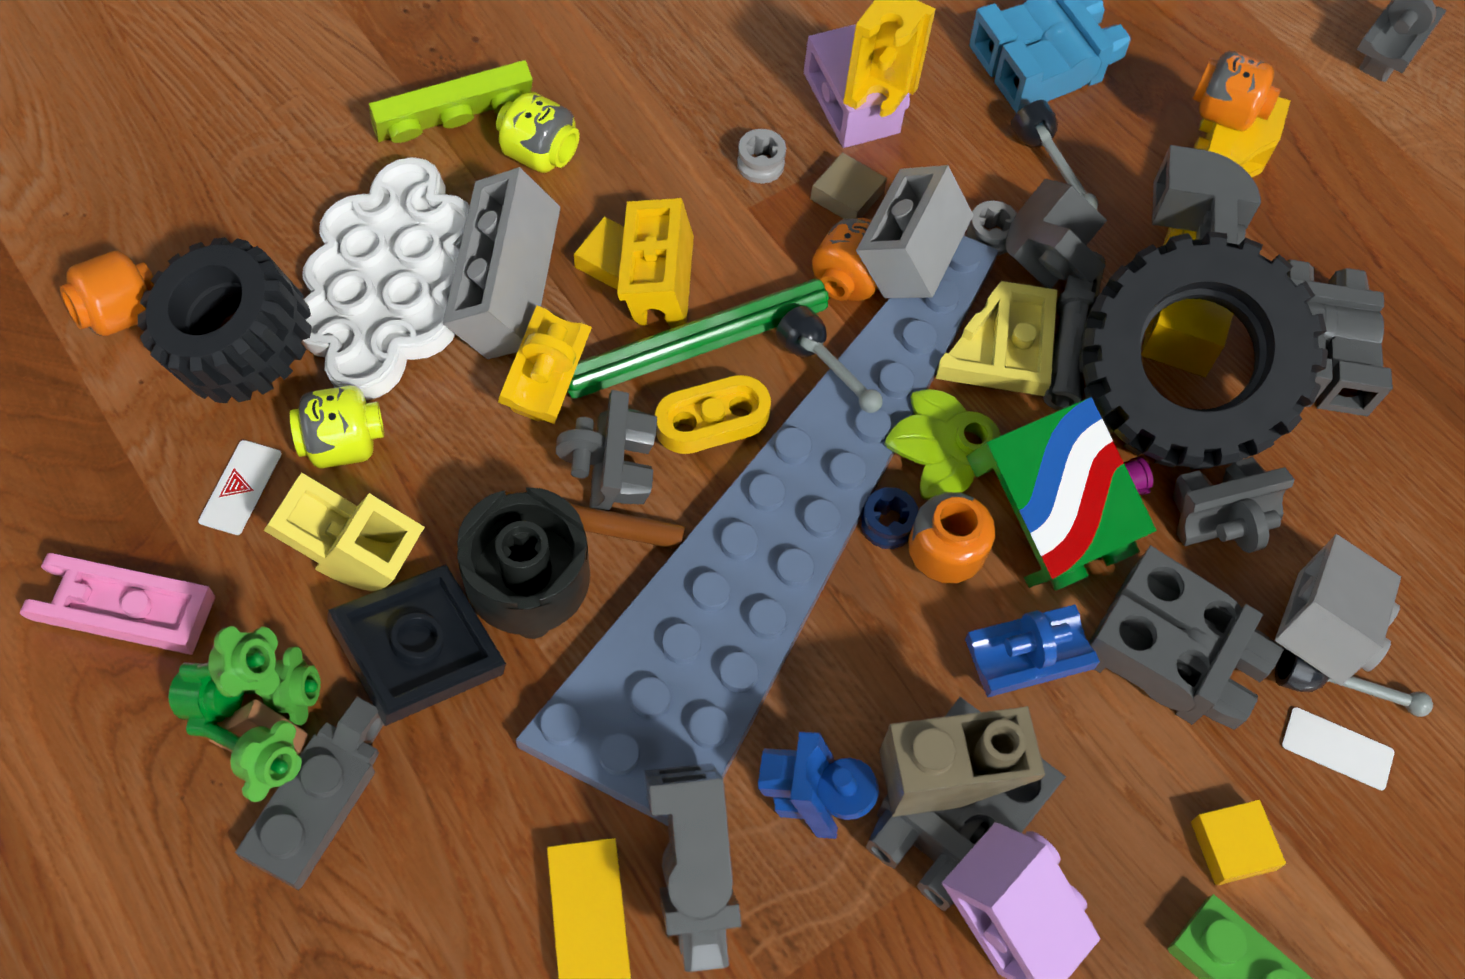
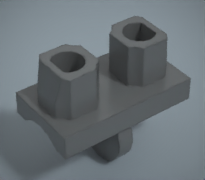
[1357,0,1447,82]
[556,390,657,511]
[1172,457,1295,553]

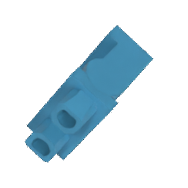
[969,0,1130,113]

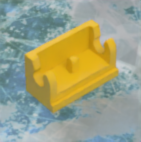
[843,0,936,117]
[617,198,694,328]

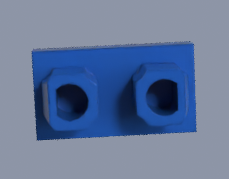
[965,604,1100,698]
[758,732,879,839]

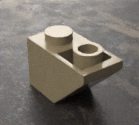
[879,706,1045,817]

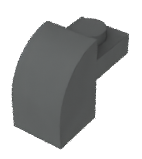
[1152,145,1261,245]
[1006,178,1107,289]

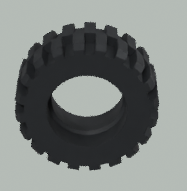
[1079,232,1328,469]

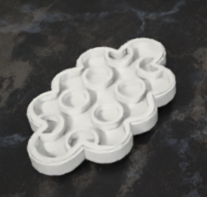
[302,157,470,400]

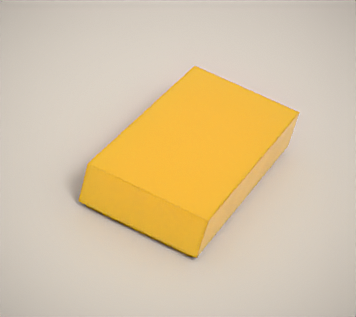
[547,838,631,979]

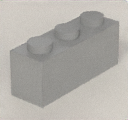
[443,167,561,359]

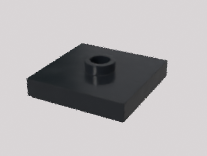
[327,564,506,726]

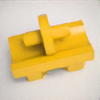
[498,305,592,424]

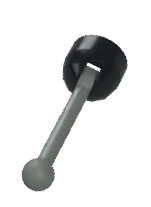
[1010,100,1098,210]
[776,306,883,413]
[1275,647,1433,717]

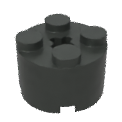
[457,487,590,639]

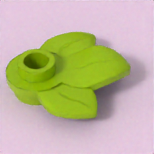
[885,389,1001,500]

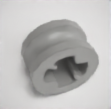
[737,129,787,184]
[966,200,1017,256]

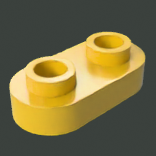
[655,375,771,454]

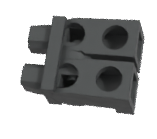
[1286,259,1393,417]
[1089,545,1284,730]
[866,697,1066,911]
[644,763,741,972]

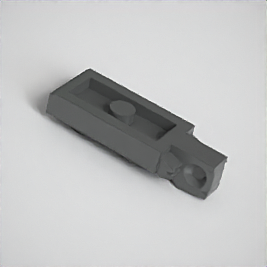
[235,697,384,890]

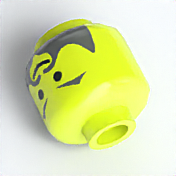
[496,91,580,173]
[290,385,384,468]

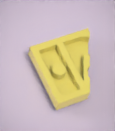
[936,281,1057,396]

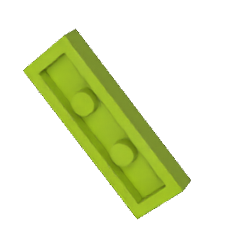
[369,60,533,143]

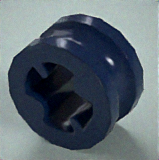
[861,487,918,549]

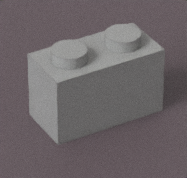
[856,165,973,298]
[1275,534,1401,686]

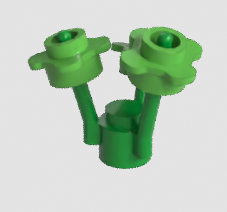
[169,626,321,802]

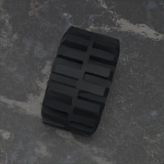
[138,237,312,403]

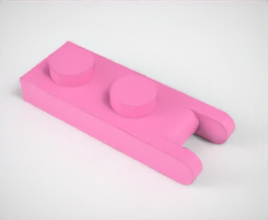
[20,553,215,655]

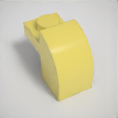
[263,472,425,591]

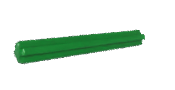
[567,278,829,399]

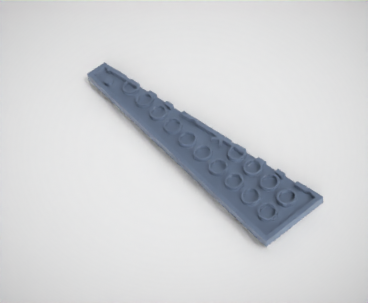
[516,235,999,826]

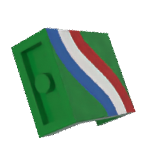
[966,397,1157,591]

